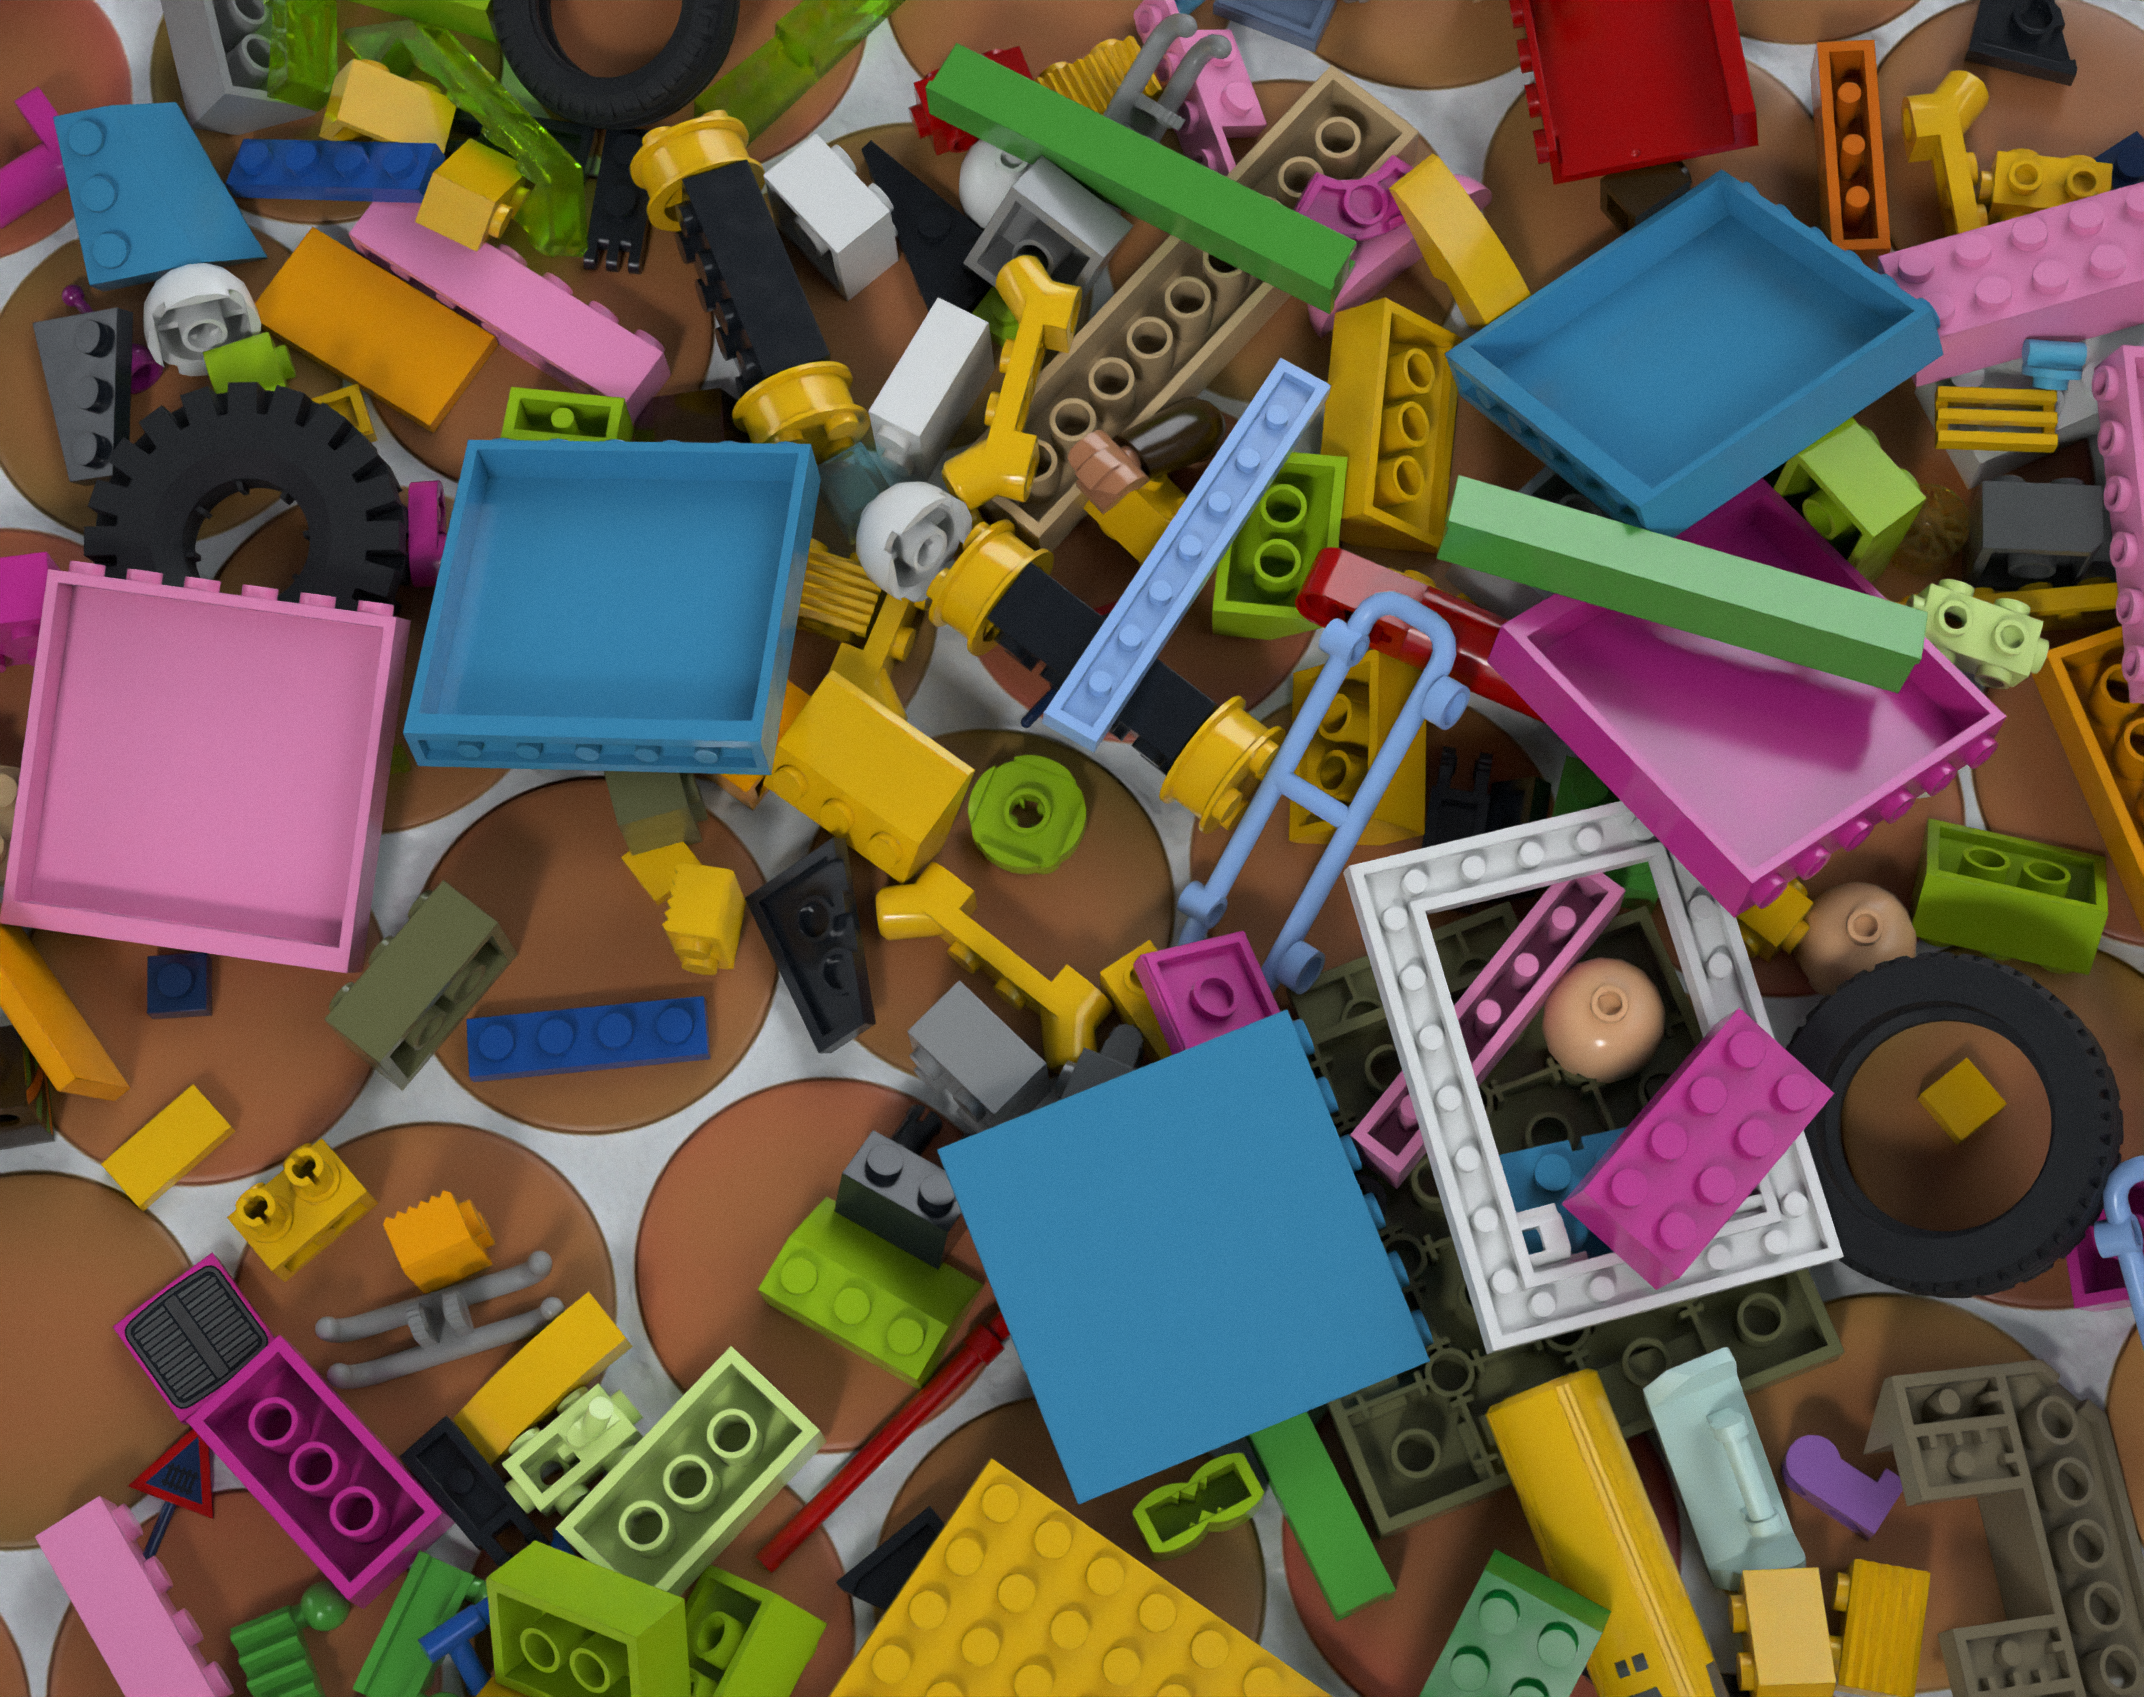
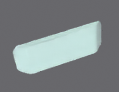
[1643,1347,1806,1592]

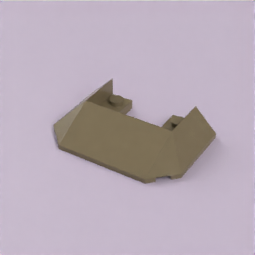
[1863,1359,2144,1697]

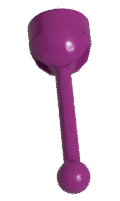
[62,284,163,394]

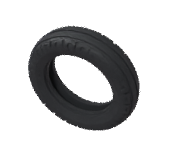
[493,0,740,130]

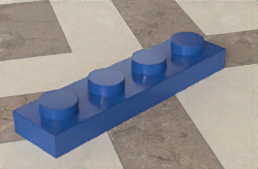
[225,139,445,203]
[466,996,711,1082]

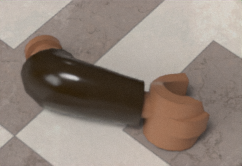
[1068,397,1227,515]

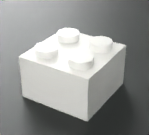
[763,133,899,302]

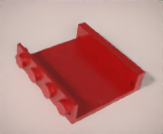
[1509,0,1759,185]

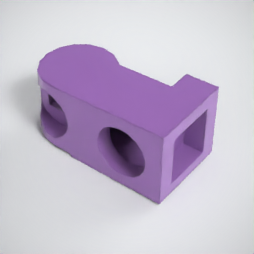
[1781,1435,1903,1542]

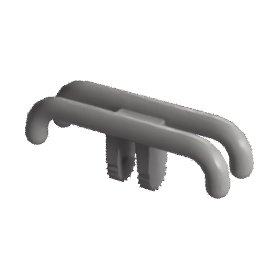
[1101,13,1232,215]
[315,1251,565,1389]

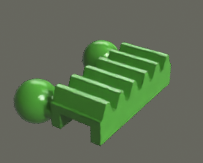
[352,1550,490,1697]
[230,1581,350,1697]

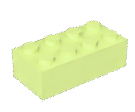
[555,1346,827,1596]

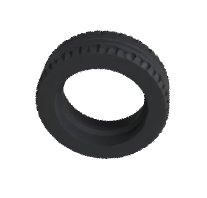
[1785,952,2124,1298]

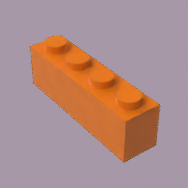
[1810,40,1891,273]

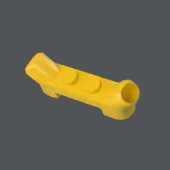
[1901,70,1989,237]
[942,255,1082,511]
[828,508,983,721]
[876,862,1114,1074]

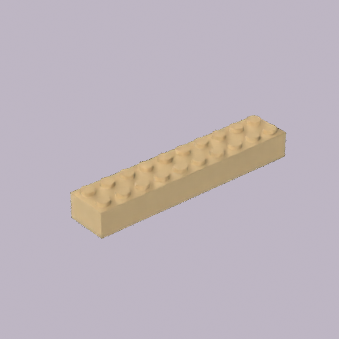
[969,65,1419,552]

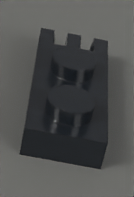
[584,128,651,275]

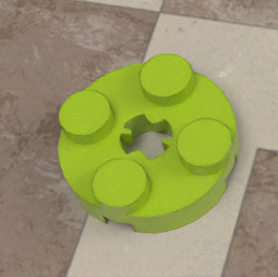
[968,754,1087,875]

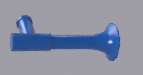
[417,1528,577,1696]

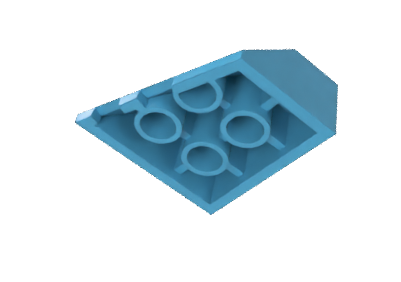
[53,102,268,292]

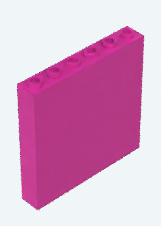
[1487,478,2007,918]

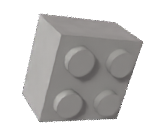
[963,155,1134,302]
[907,980,1051,1133]

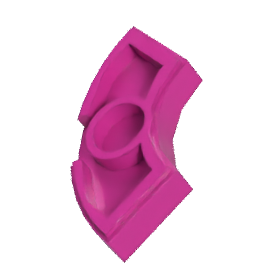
[1293,155,1413,242]

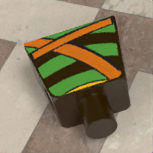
[0,1025,55,1150]

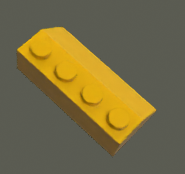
[1320,297,1463,553]

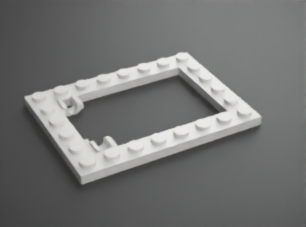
[1343,801,1844,1354]

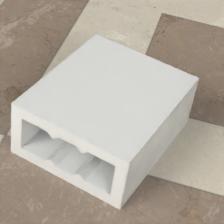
[868,297,995,481]

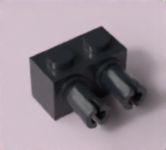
[834,1104,973,1270]

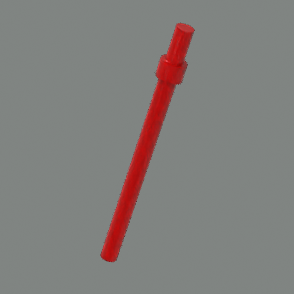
[755,1311,1010,1573]

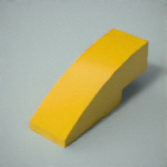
[1389,154,1532,331]
[453,1291,633,1467]

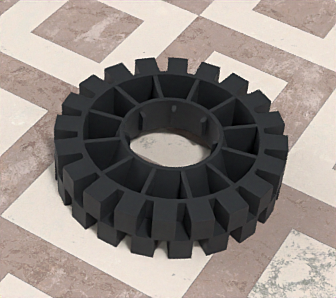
[84,382,410,617]

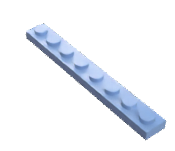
[1042,358,1331,753]

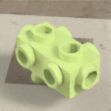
[1905,579,2049,689]
[502,1383,643,1518]

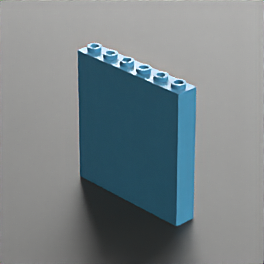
[1445,169,1944,538]
[403,438,821,775]
[937,1009,1434,1505]

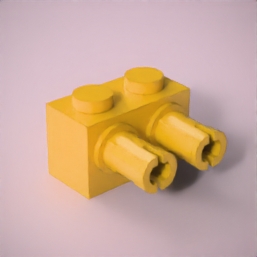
[227,1138,379,1282]

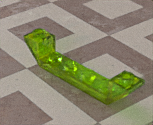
[340,20,588,257]

